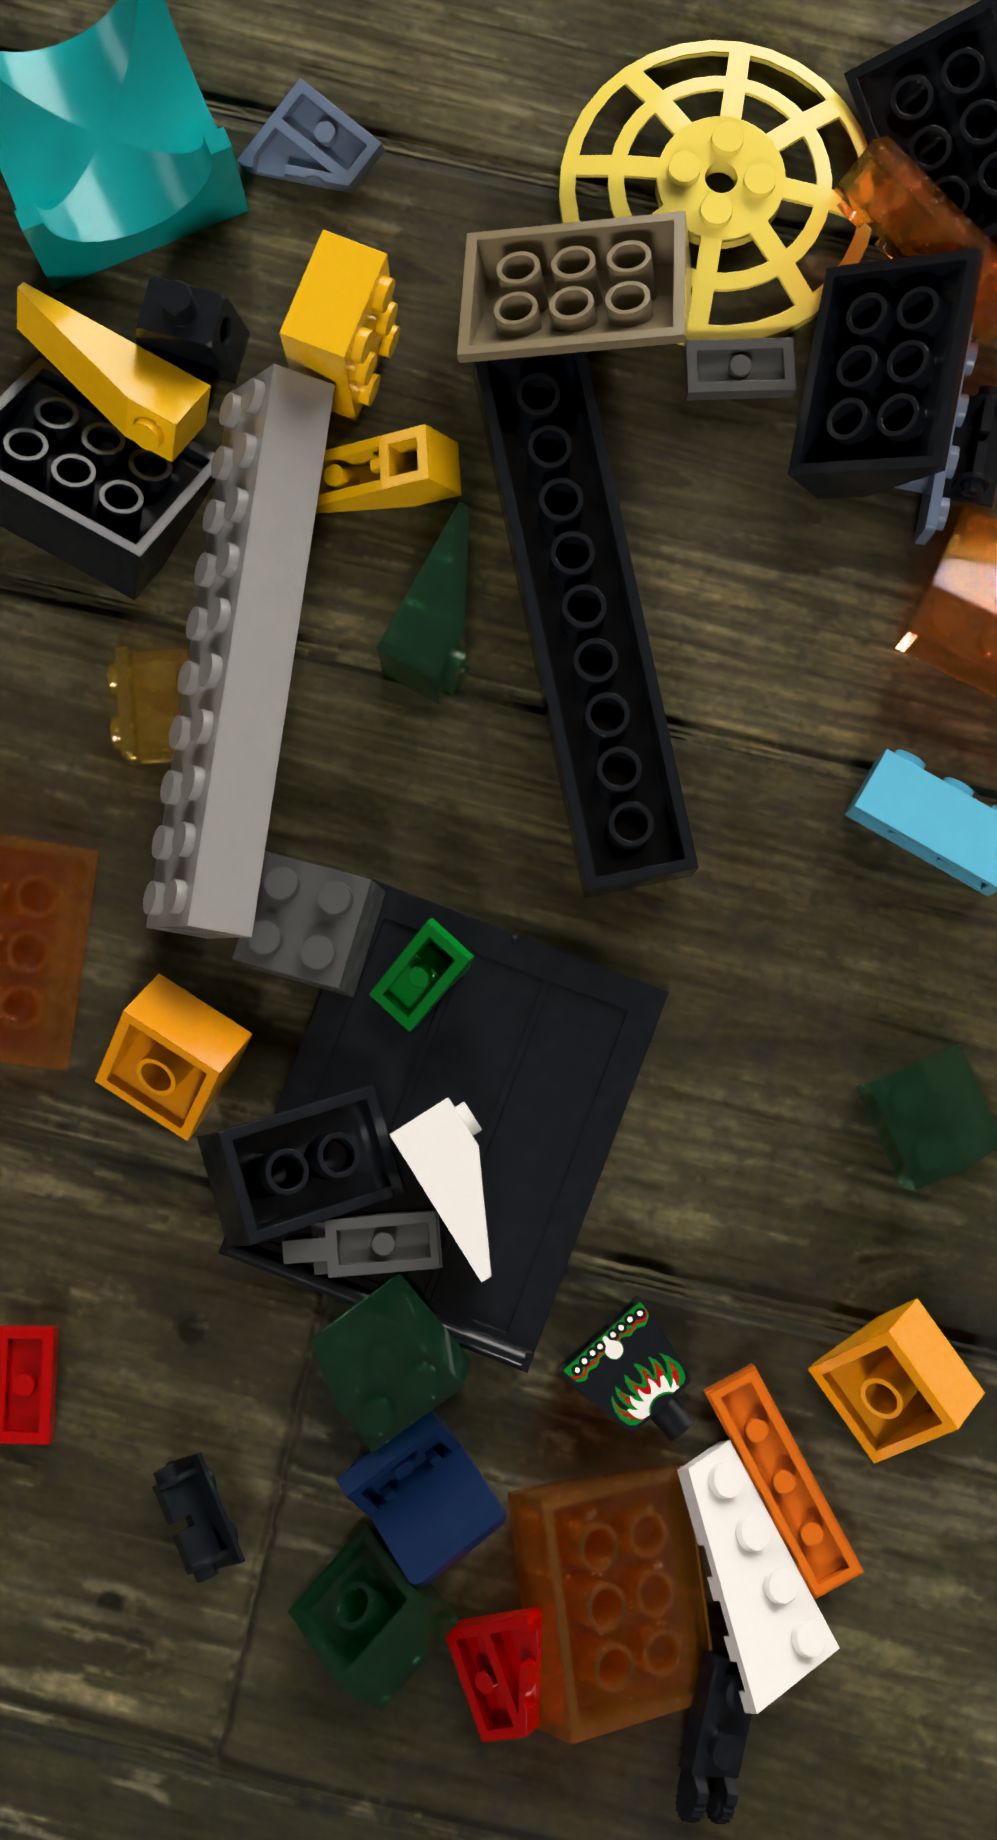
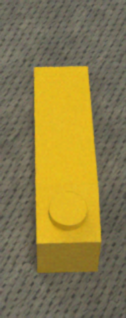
[17,282,211,462]

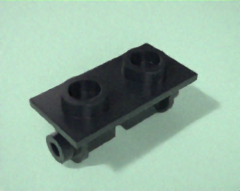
[942,386,997,507]
[152,1452,245,1583]

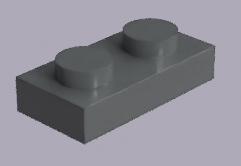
[684,337,796,401]

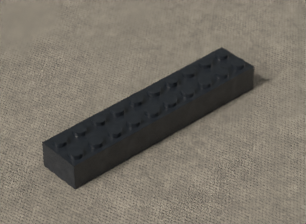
[473,352,699,898]

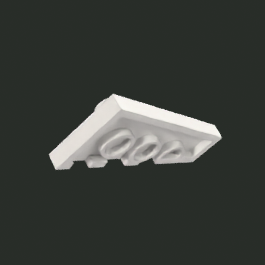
[677,1440,840,1714]

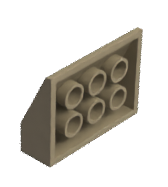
[457,211,691,363]

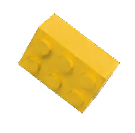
[279,229,401,421]

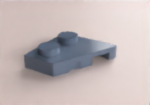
[237,78,385,193]

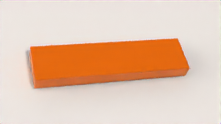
[703,1363,864,1600]

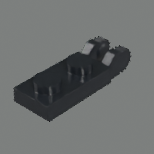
[675,1650,752,1824]

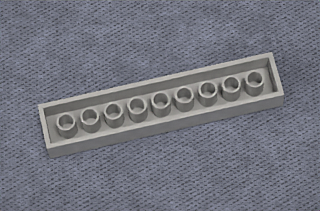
[143,364,335,939]

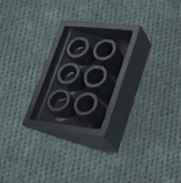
[844,0,997,256]
[788,247,984,499]
[0,357,216,600]

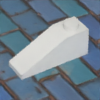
[389,1097,491,1283]

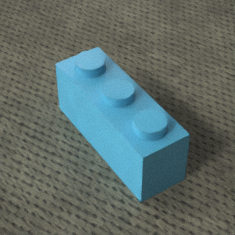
[844,749,997,897]

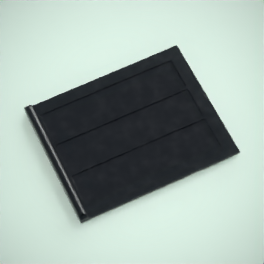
[219,877,669,1373]

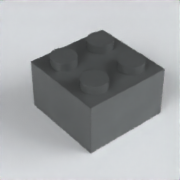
[232,851,386,998]

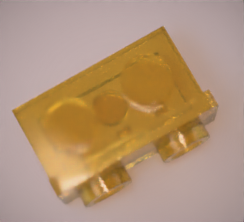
[107,646,189,765]

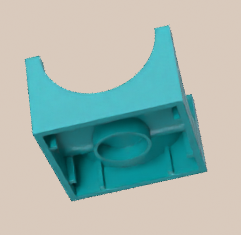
[0,0,249,290]

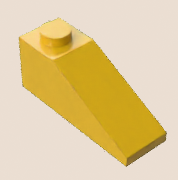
[316,424,462,514]

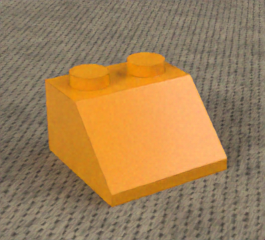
[95,973,253,1141]
[808,1298,985,1464]

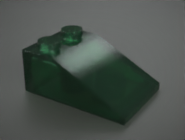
[377,501,470,705]

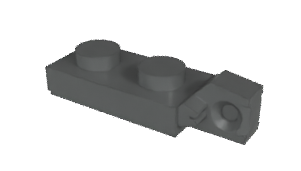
[282,1209,443,1278]

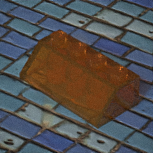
[834,135,997,346]

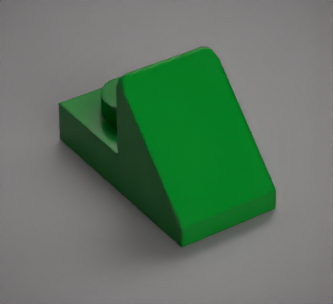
[369,918,474,1032]

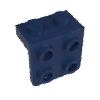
[336,1407,507,1588]

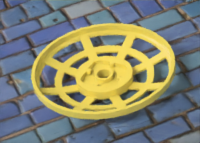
[559,40,877,346]

